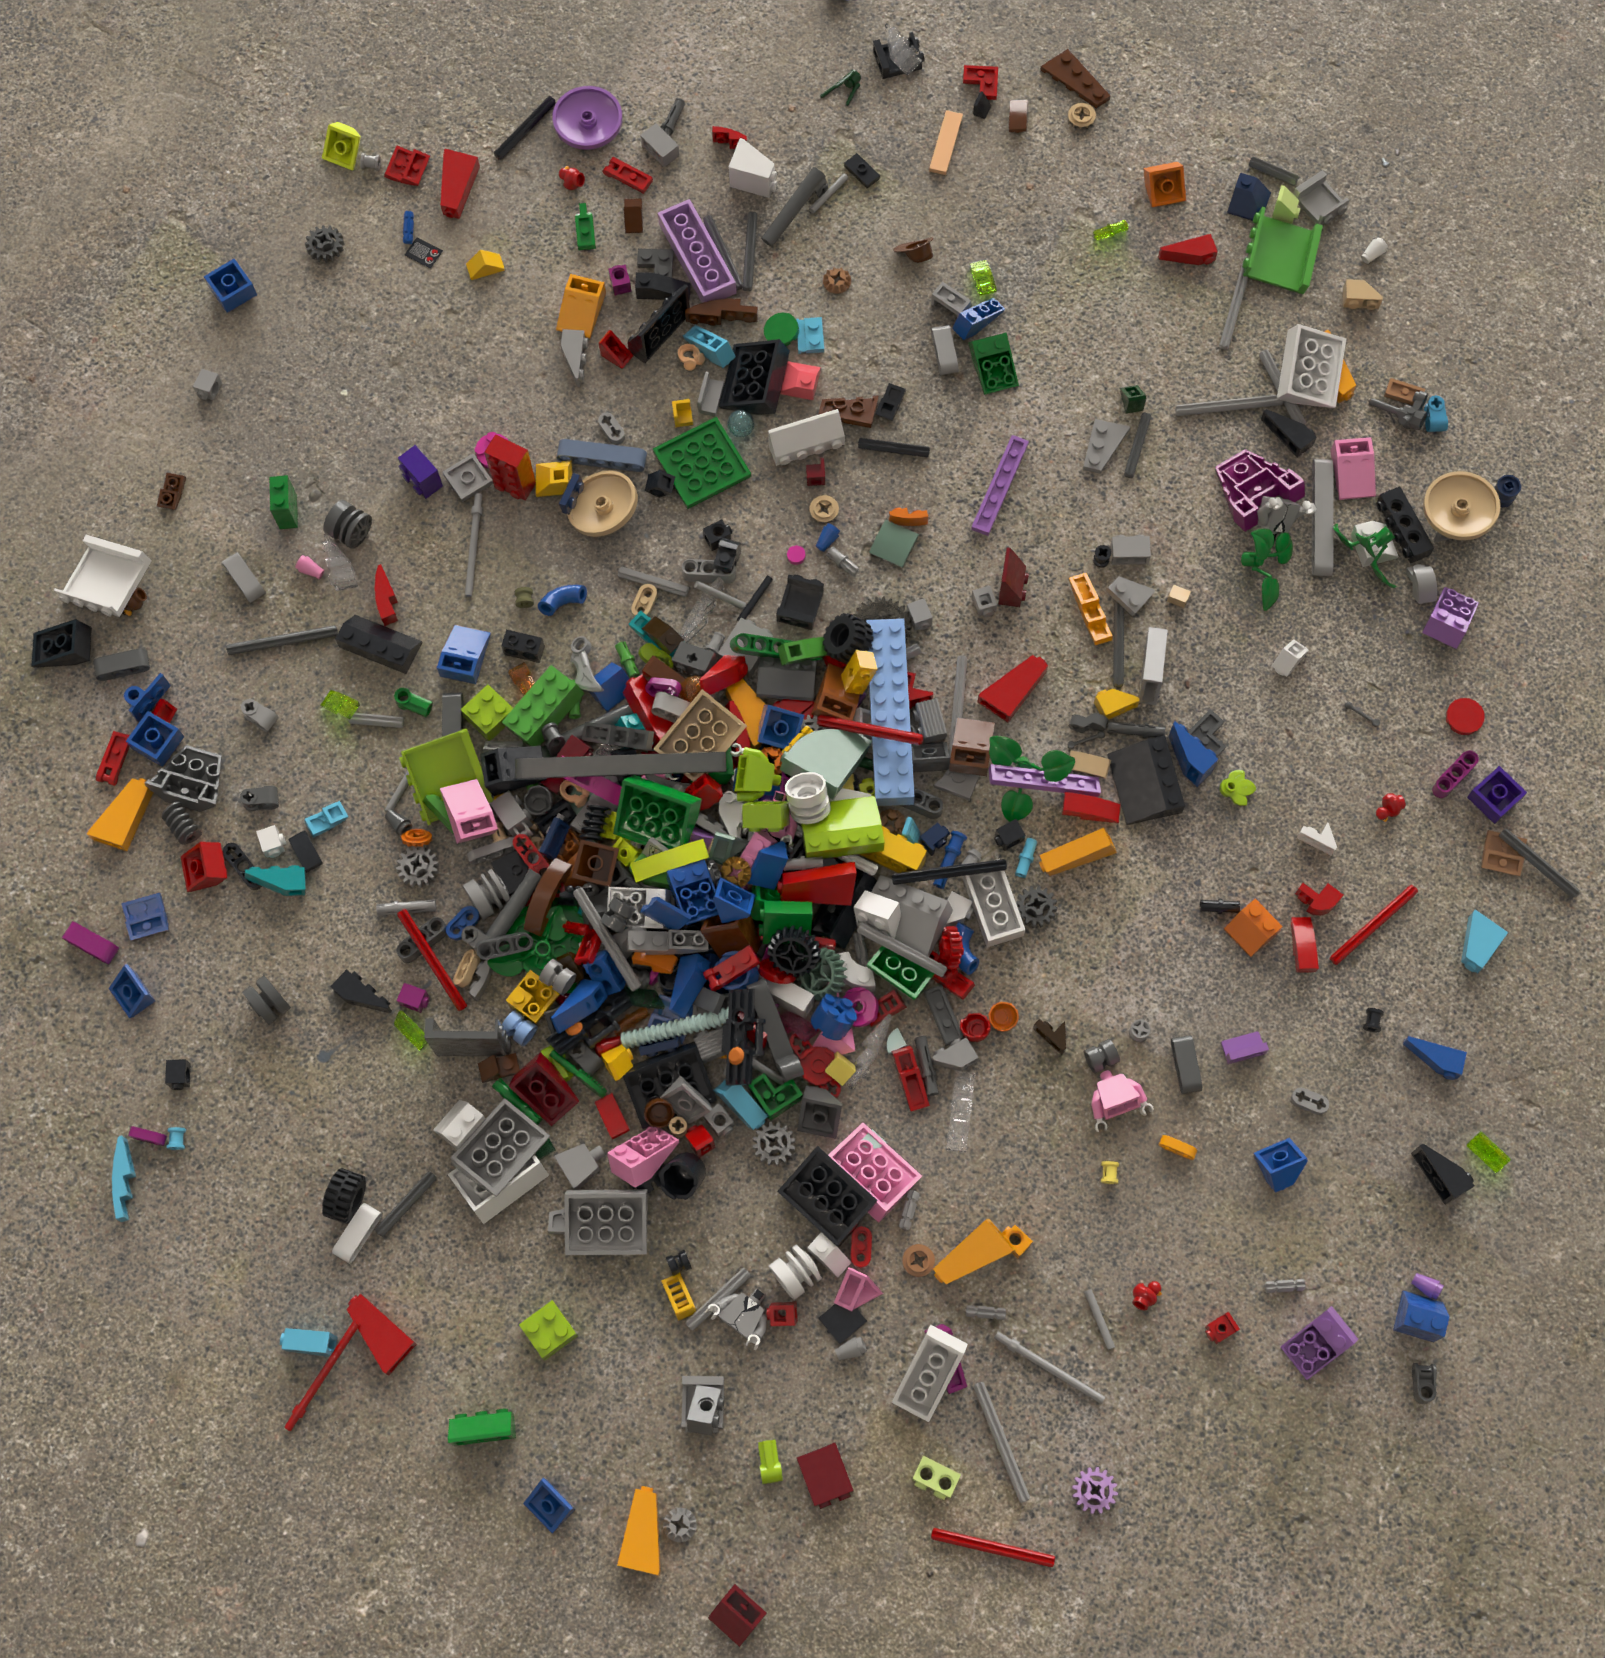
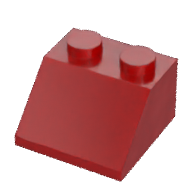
[180,841,227,892]

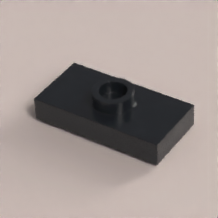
[844,153,880,188]

